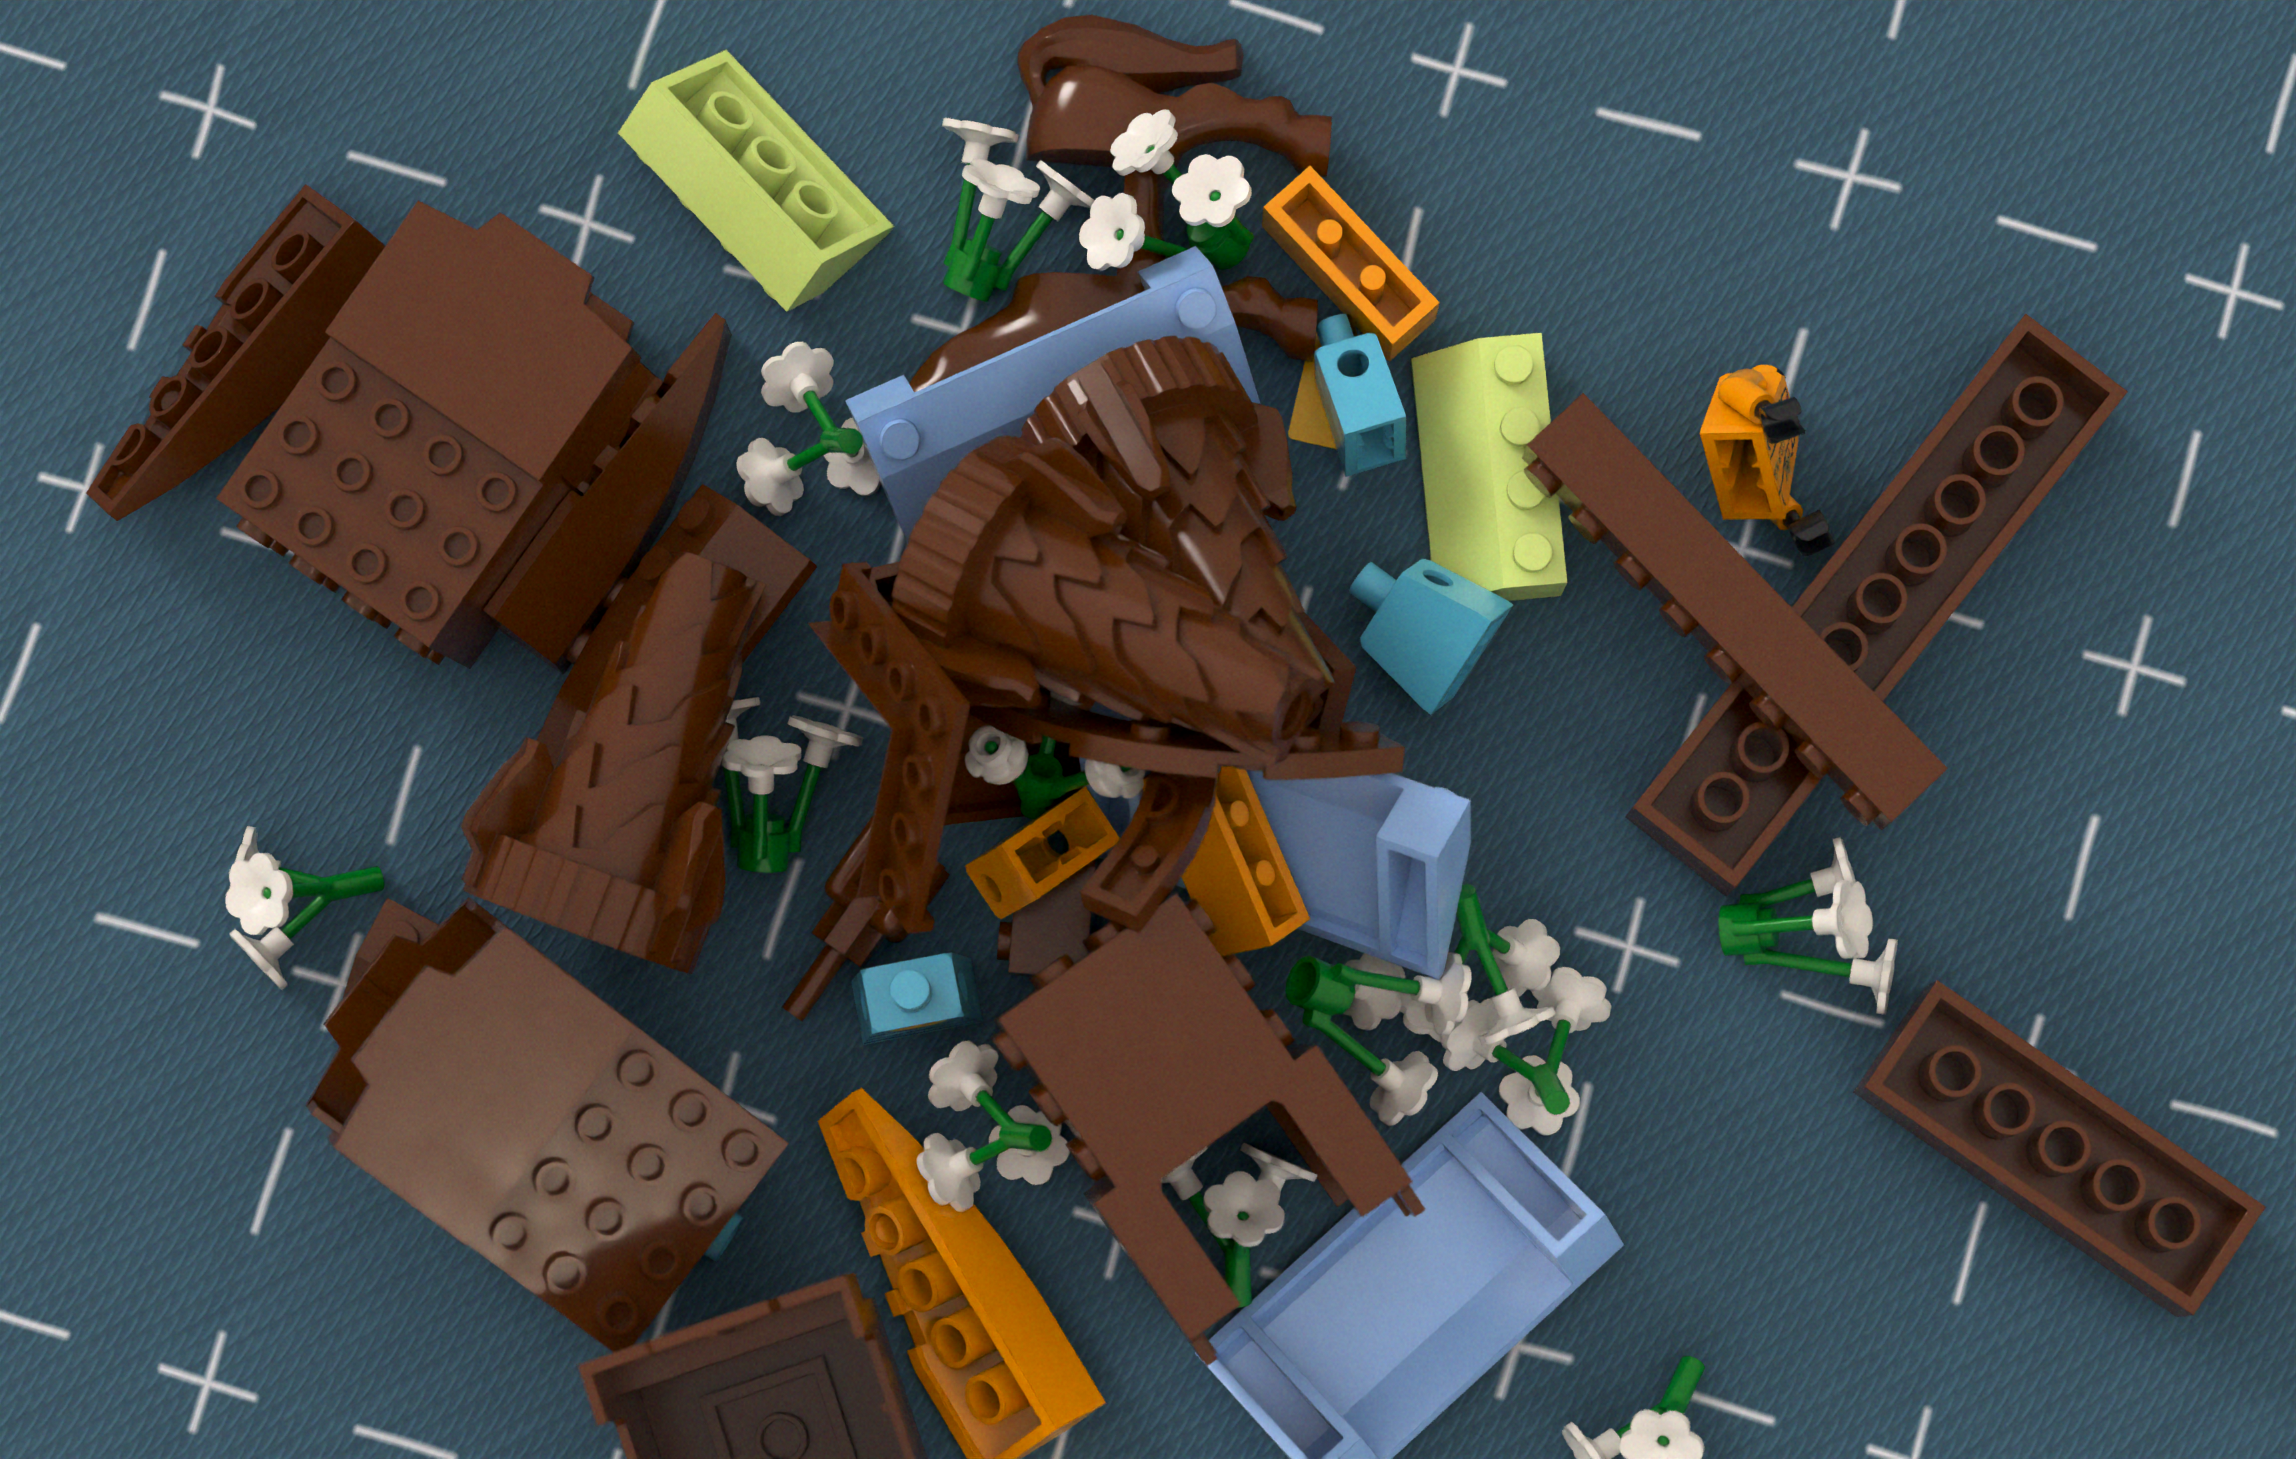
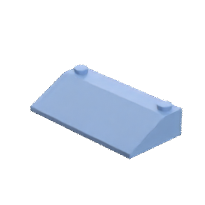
[845,246,1260,544]
[1079,702,1471,980]
[1195,1092,1624,1459]

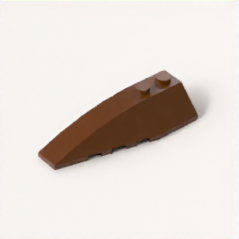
[86,184,385,521]
[483,313,732,674]
[536,484,818,765]

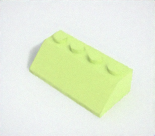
[618,50,894,312]
[1411,333,1567,601]

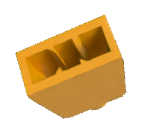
[965,786,1120,919]

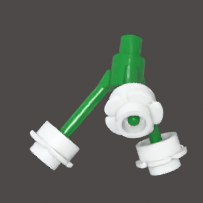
[965,684,1147,819]

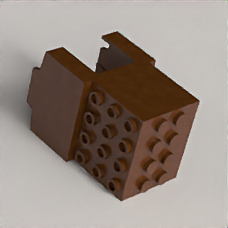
[216,201,670,669]
[991,893,1426,1366]
[306,897,789,1353]
[578,1273,928,1459]

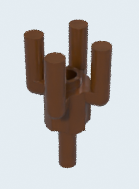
[782,816,950,1022]

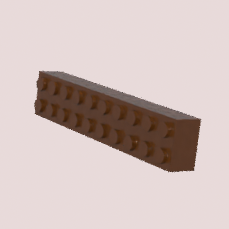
[1625,314,2128,896]

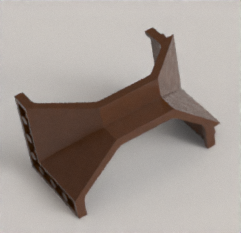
[808,562,1357,934]

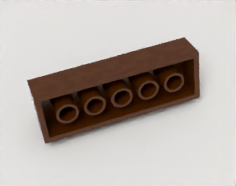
[1853,980,2266,1317]

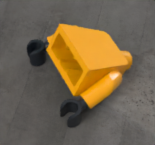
[1700,364,1835,556]

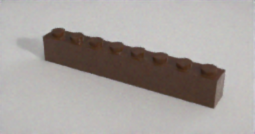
[1522,393,1948,830]

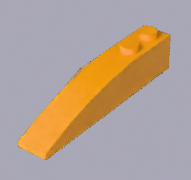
[818,1088,1106,1459]

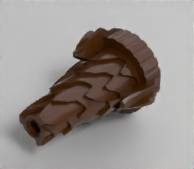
[1020,336,1335,727]
[892,435,1325,766]
[461,552,766,974]

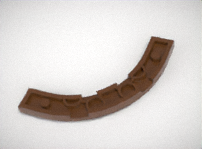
[969,687,1405,780]
[1080,722,1219,932]

